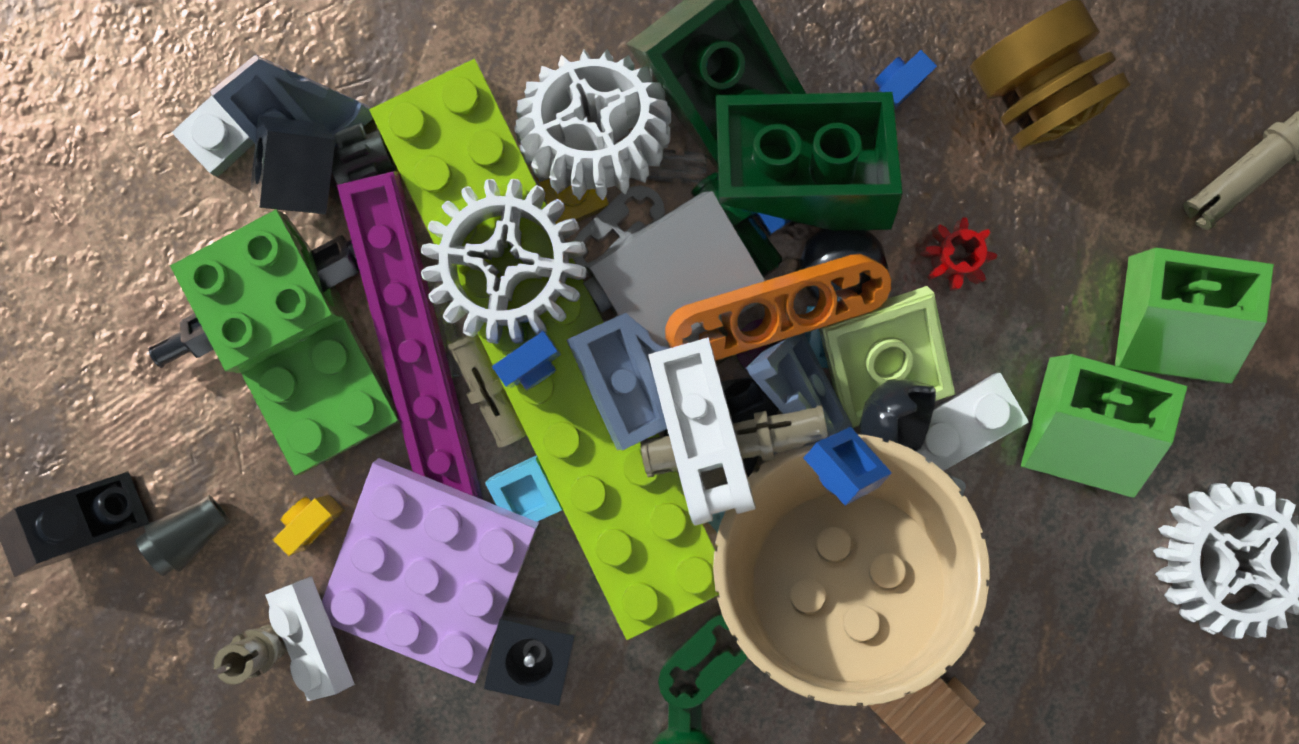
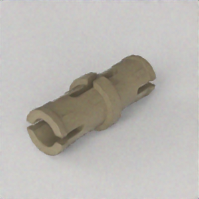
[446,333,527,448]
[213,624,287,685]

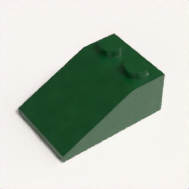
[626,0,807,171]
[716,92,903,231]

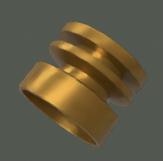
[970,0,1131,151]

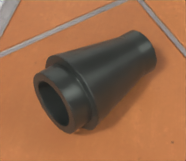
[136,495,230,576]

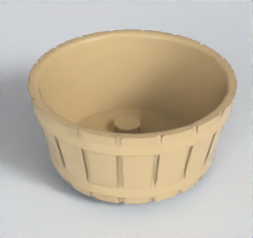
[713,435,990,706]

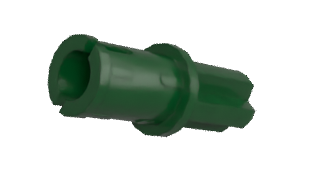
[691,172,782,278]

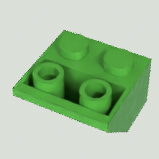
[1115,248,1274,384]
[1020,354,1188,498]

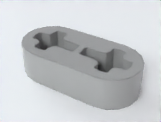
[574,185,665,276]

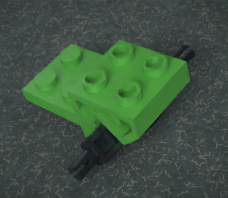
[148,209,400,476]

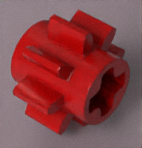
[920,217,997,291]

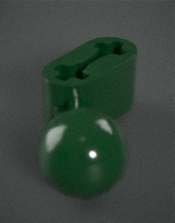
[652,610,748,744]

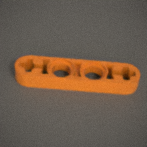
[665,254,891,360]

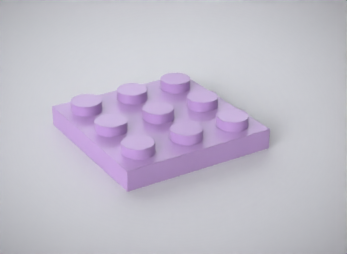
[322,458,539,684]

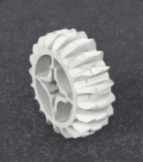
[515,49,671,201]
[421,179,587,344]
[1153,482,1299,639]

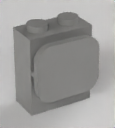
[583,191,765,348]

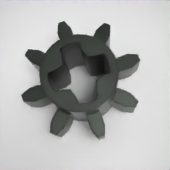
[332,123,397,185]

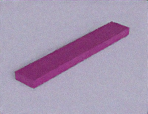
[337,171,483,500]

